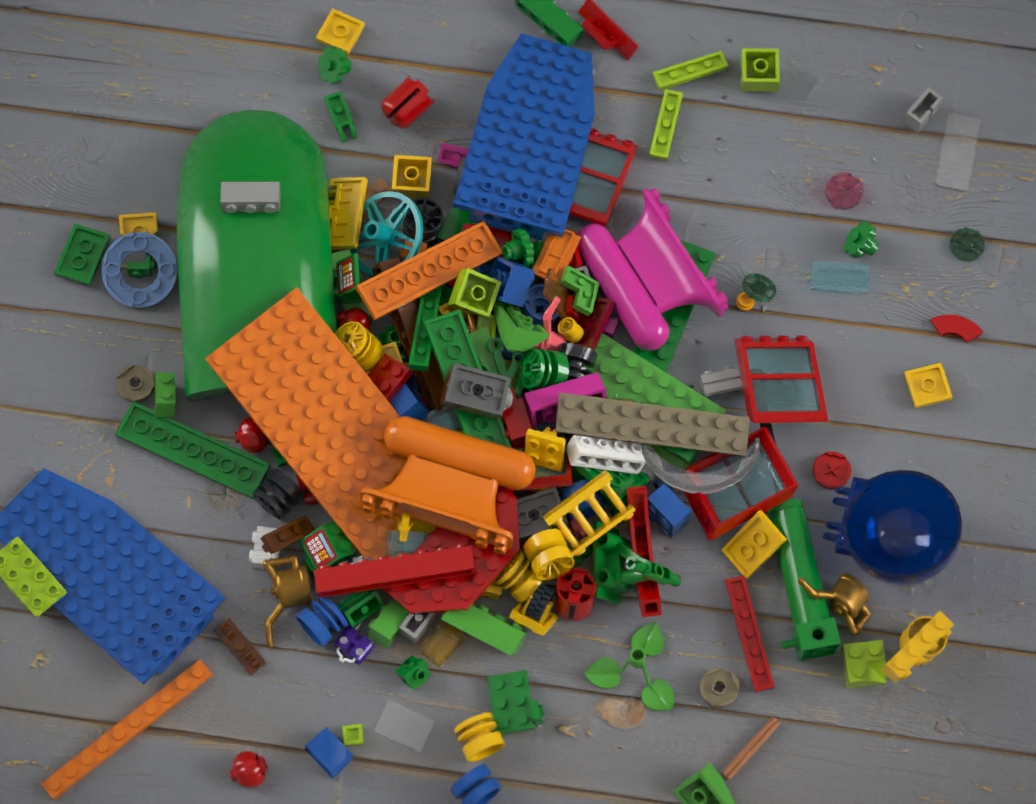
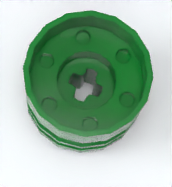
[520,348,569,389]

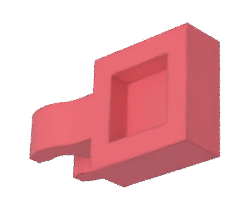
[570,518,588,540]

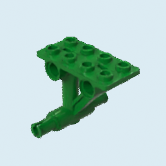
[593,521,682,605]

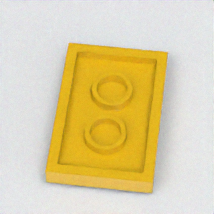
[721,510,787,579]

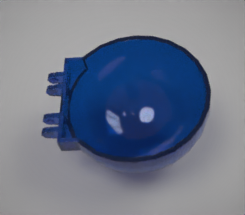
[823,470,963,586]

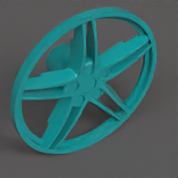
[350,191,423,276]

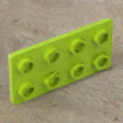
[0,537,67,617]

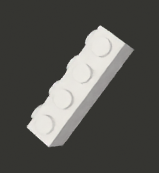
[565,435,647,474]

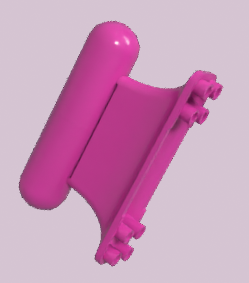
[577,188,728,351]

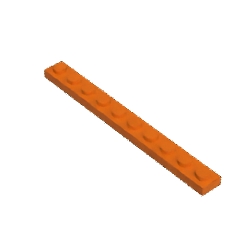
[41,660,213,800]

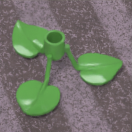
[585,622,675,711]

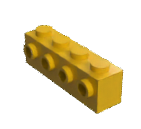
[881,611,954,683]

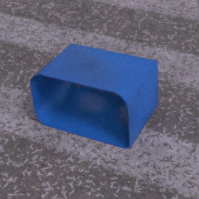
[305,727,353,779]

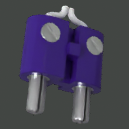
[333,621,375,665]

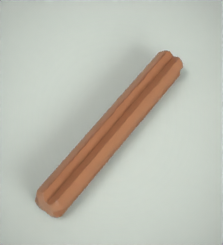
[722,717,780,780]

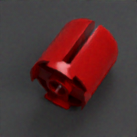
[381,75,435,129]
[554,568,596,621]

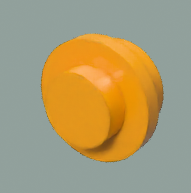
[736,292,755,311]

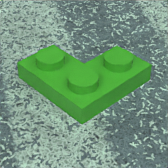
[560,265,599,316]

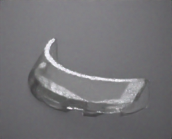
[642,438,760,494]

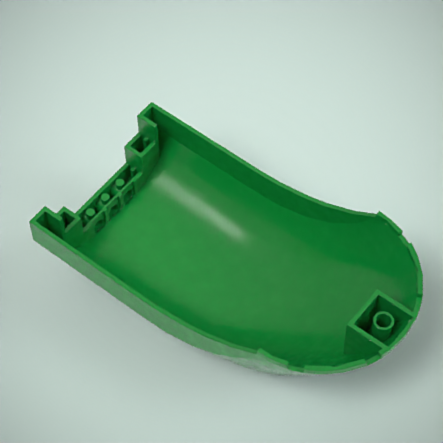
[177,110,337,401]

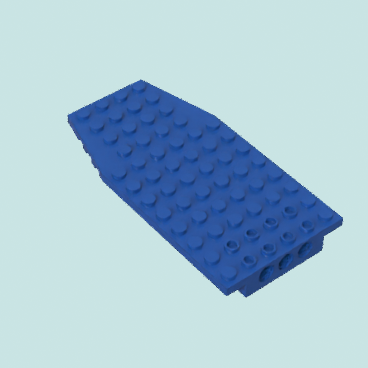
[453,33,595,241]
[0,468,226,685]

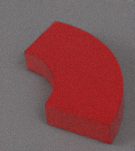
[930,314,983,343]

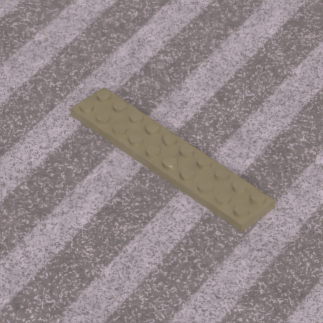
[555,392,750,457]

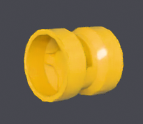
[558,317,584,343]

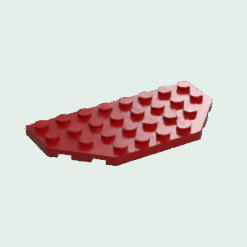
[382,486,520,614]

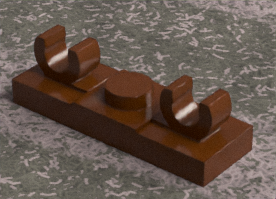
[260,515,316,555]
[214,618,266,676]

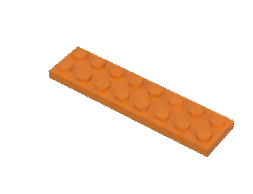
[355,221,503,320]

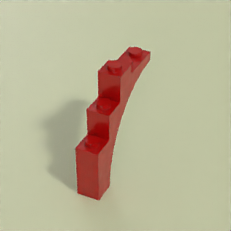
[627,486,662,617]

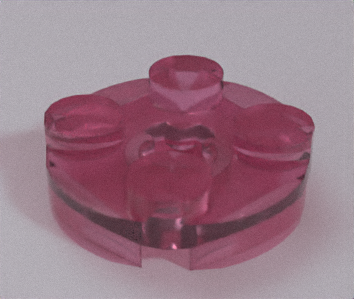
[825,172,864,209]

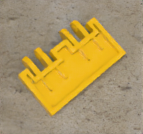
[328,177,368,249]

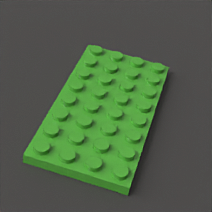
[588,333,726,473]

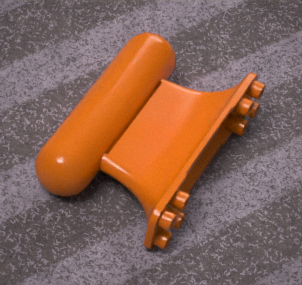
[360,416,536,554]

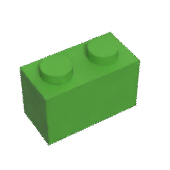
[155,372,176,417]
[368,600,410,649]

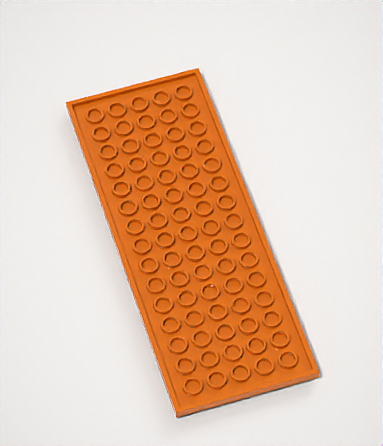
[205,287,431,560]

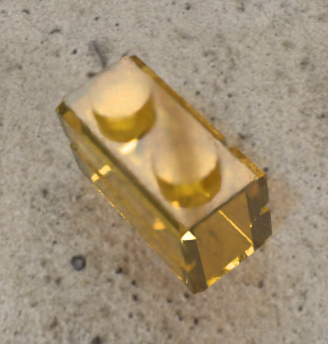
[421,622,465,668]

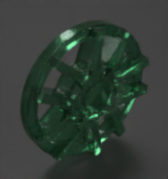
[949,227,985,262]

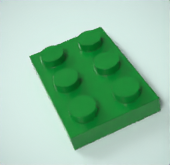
[54,224,111,287]
[488,670,535,735]

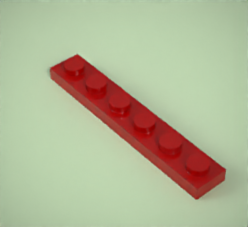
[725,575,775,693]

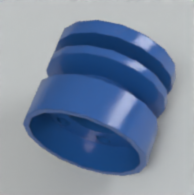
[518,284,563,328]
[296,596,348,647]

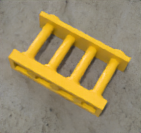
[542,470,636,556]

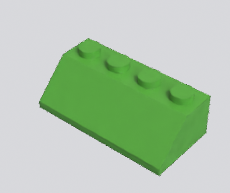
[441,603,528,656]

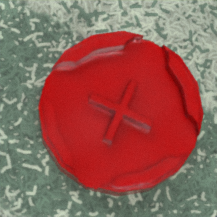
[813,451,851,490]

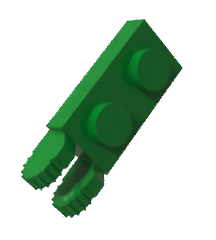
[324,91,357,143]

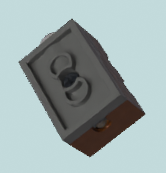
[440,363,513,420]
[517,487,569,548]

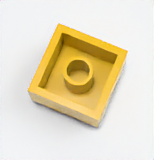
[392,155,432,200]

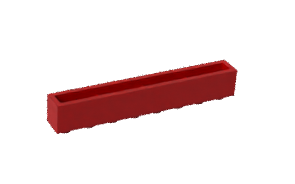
[314,544,476,598]

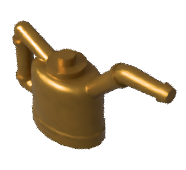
[263,555,312,647]
[797,573,871,636]

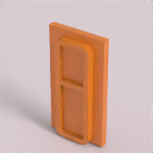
[532,229,581,285]

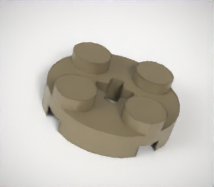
[116,365,155,403]
[699,668,739,708]

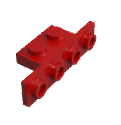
[578,0,639,60]

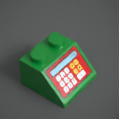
[333,253,362,305]
[299,521,356,570]

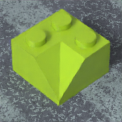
[740,48,780,92]
[448,268,501,318]
[841,640,886,689]

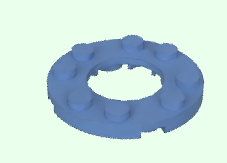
[102,232,178,308]

